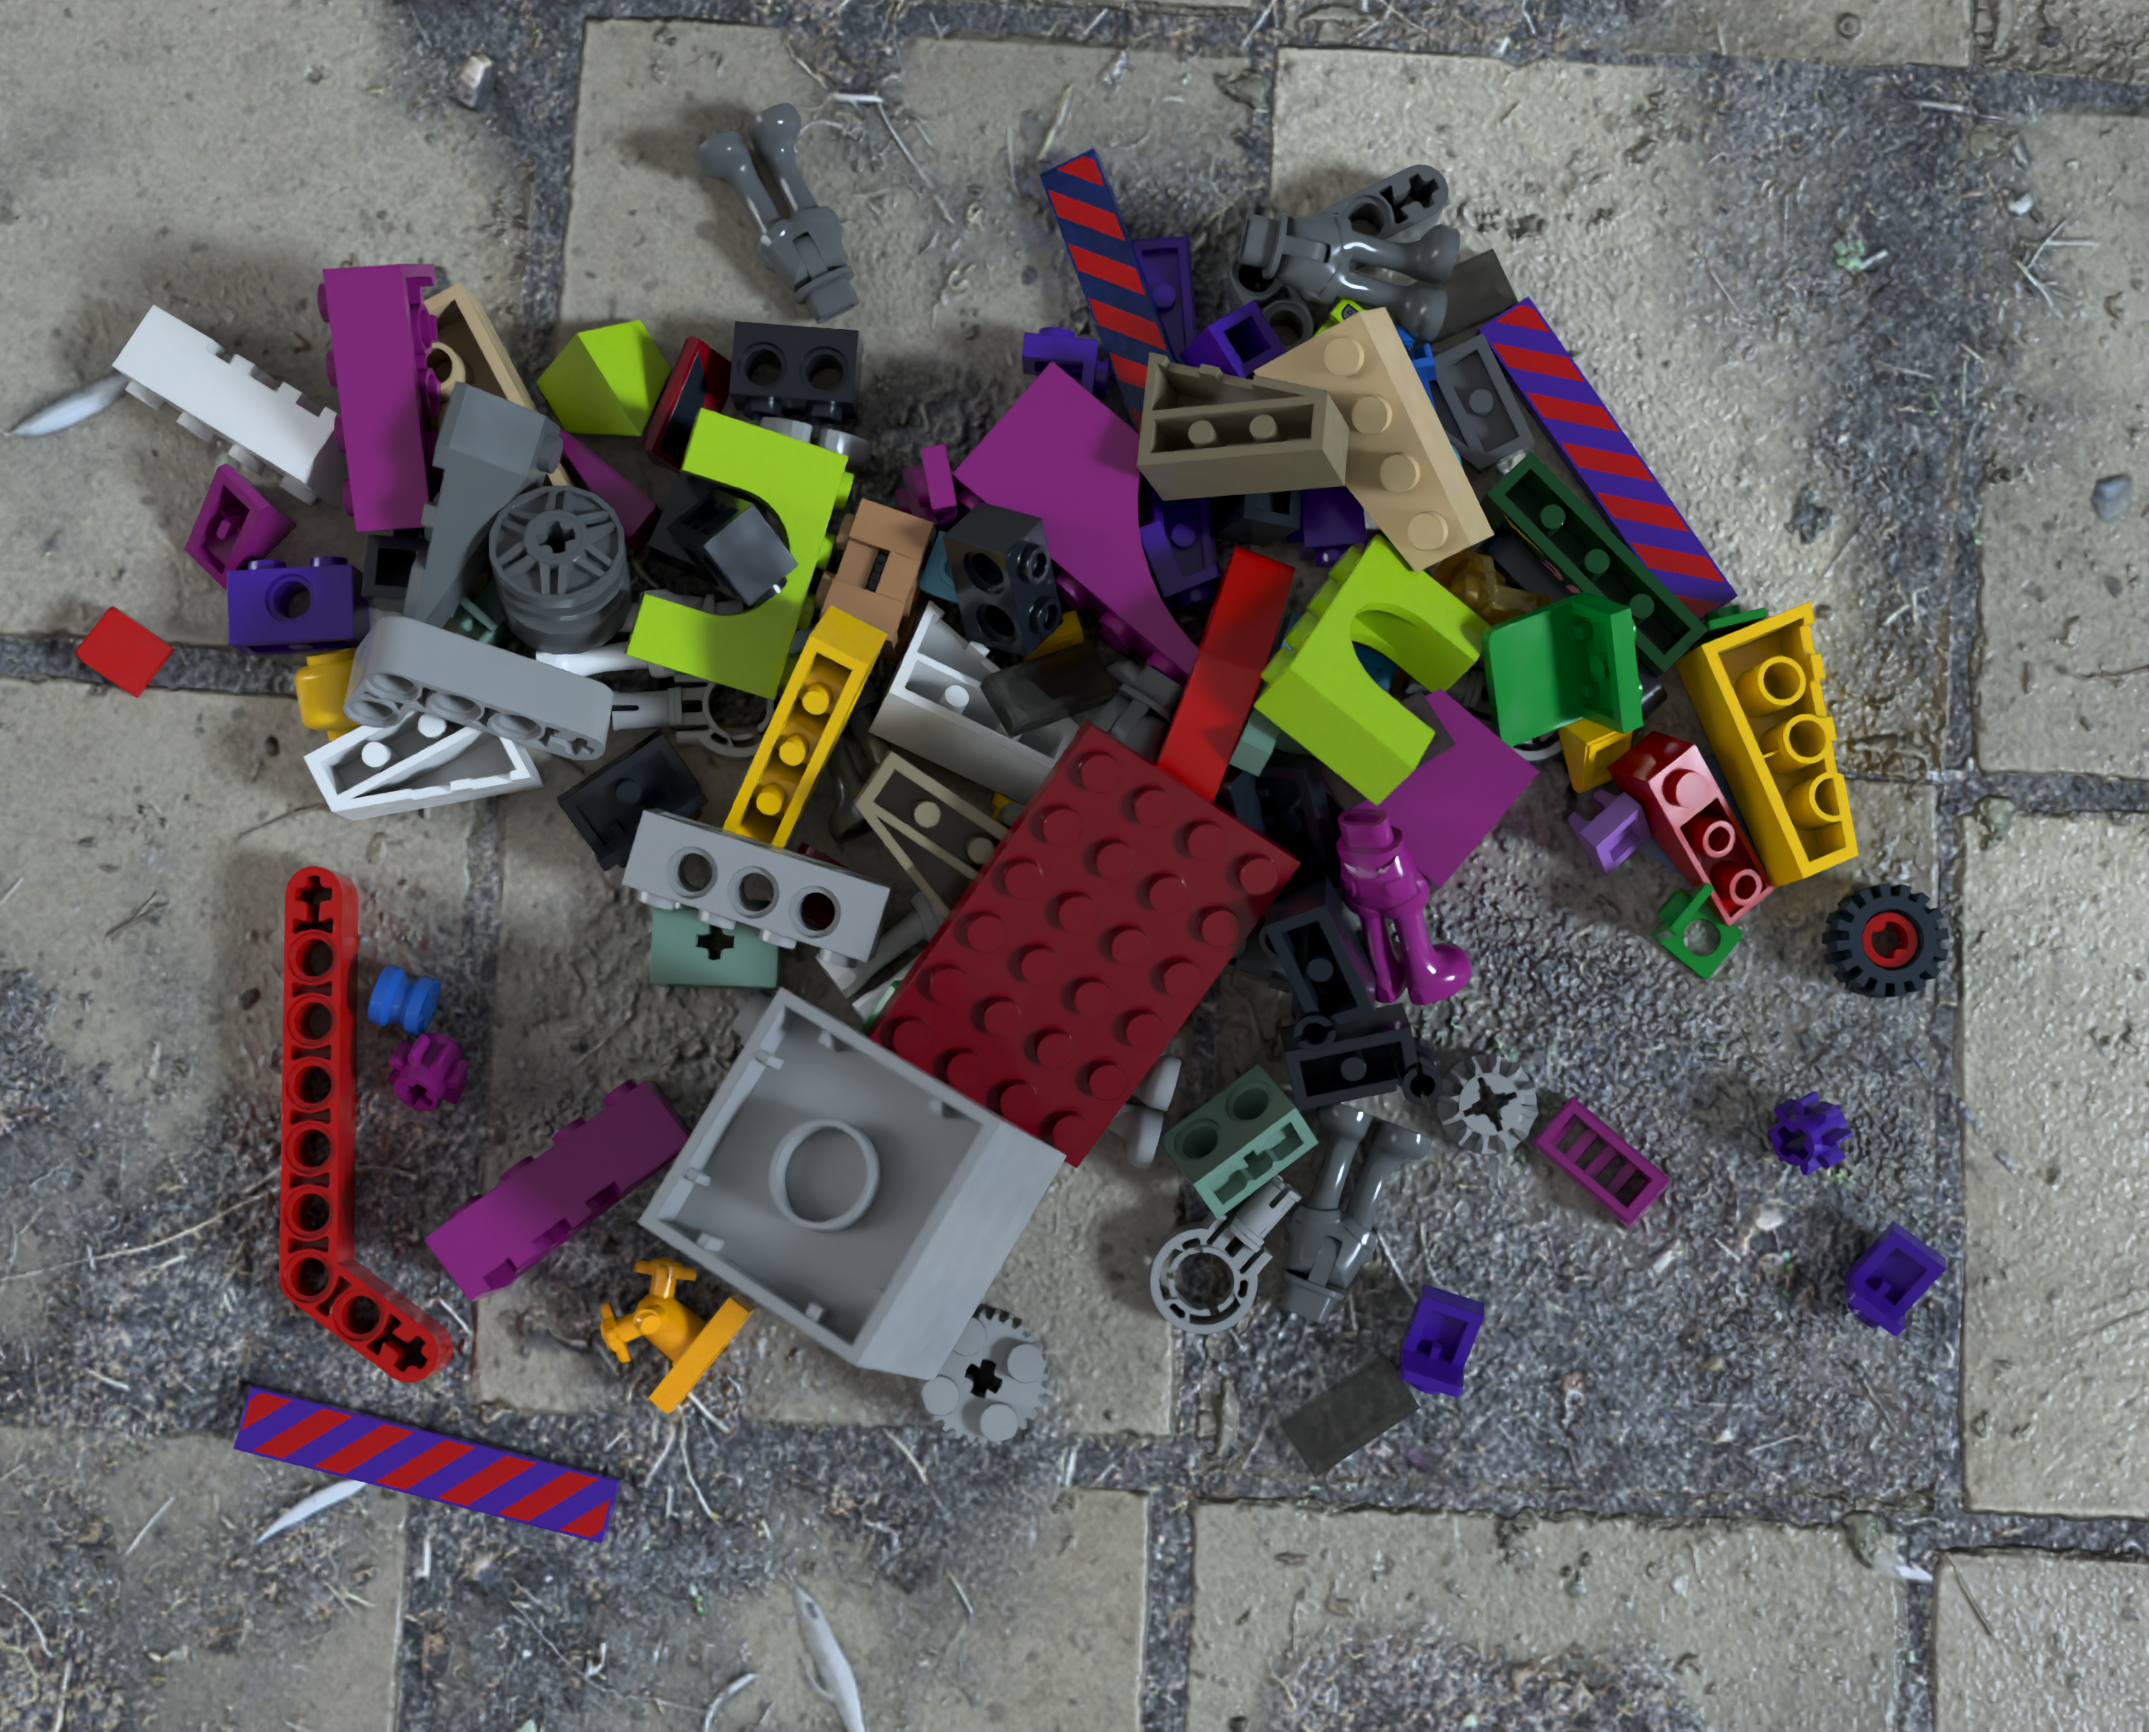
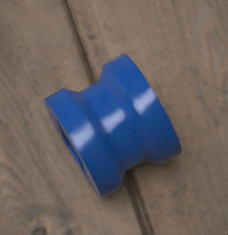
[368,964,441,1038]

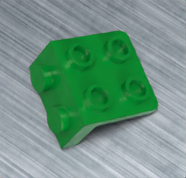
[1481,592,1643,747]

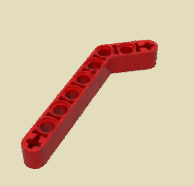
[1156,545,1295,802]
[279,866,453,1383]

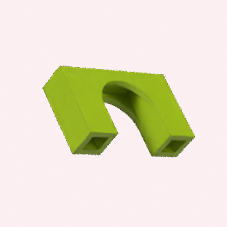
[624,408,854,700]
[1254,533,1491,806]

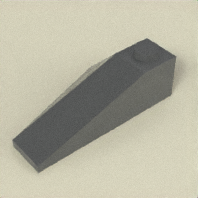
[402,381,563,629]

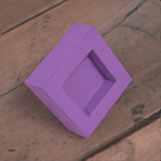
[1568,790,1652,876]

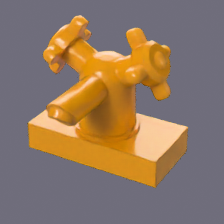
[600,1257,757,1415]

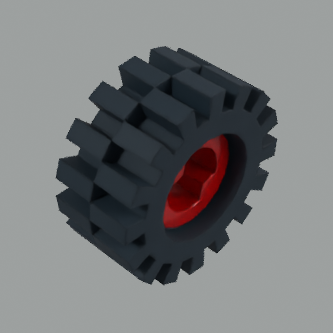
[1822,883,1949,998]

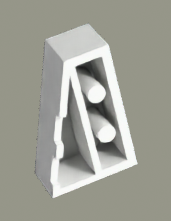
[868,600,1080,806]
[303,708,546,821]

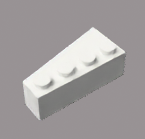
[112,304,349,509]

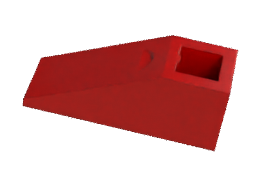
[1607,731,1774,927]

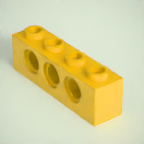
[722,605,888,849]

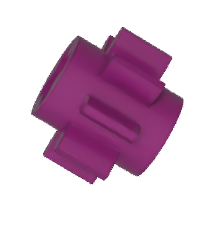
[387,1033,470,1111]

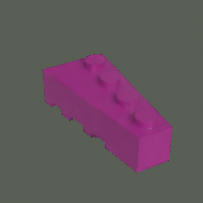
[317,264,444,532]
[424,1078,693,1302]

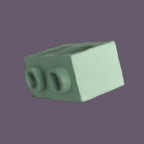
[1158,1064,1318,1219]

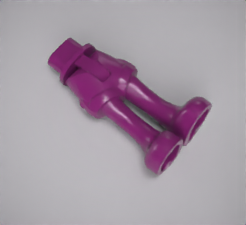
[1336,809,1471,1005]

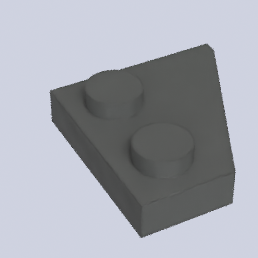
[1429,333,1536,474]

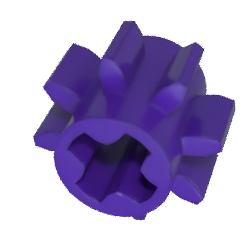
[1767,1091,1853,1175]

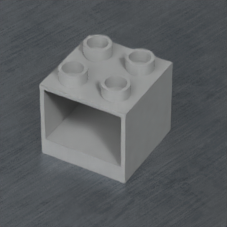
[638,987,1067,1381]

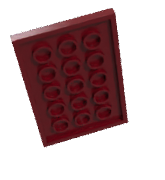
[864,719,1301,1168]

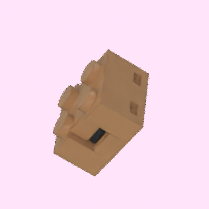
[814,498,937,663]

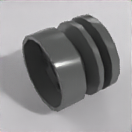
[489,485,632,655]

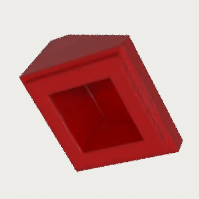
[74,606,175,698]

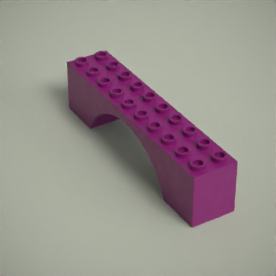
[952,361,1539,895]

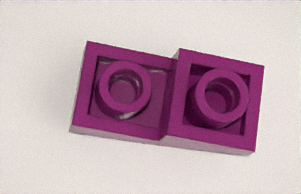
[896,444,958,536]

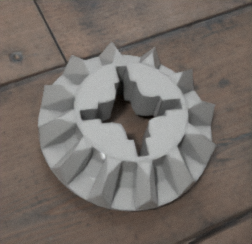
[1437,1054,1539,1154]

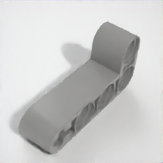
[343,616,614,761]

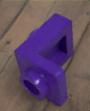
[1022,327,1109,399]
[1139,520,1223,612]
[1845,1221,1946,1337]
[1398,1284,1484,1397]

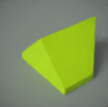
[536,320,672,436]

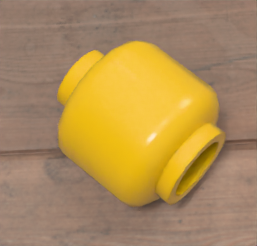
[294,648,362,742]

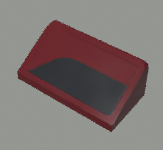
[642,335,731,474]

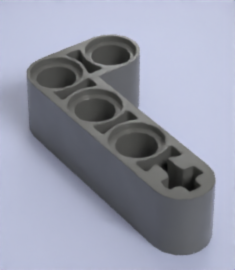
[1226,164,1449,352]

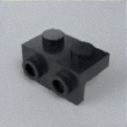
[557,728,709,872]
[1220,753,1341,879]

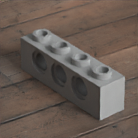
[621,808,897,968]

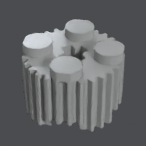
[919,1309,1049,1444]

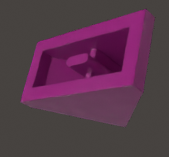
[184,463,297,591]

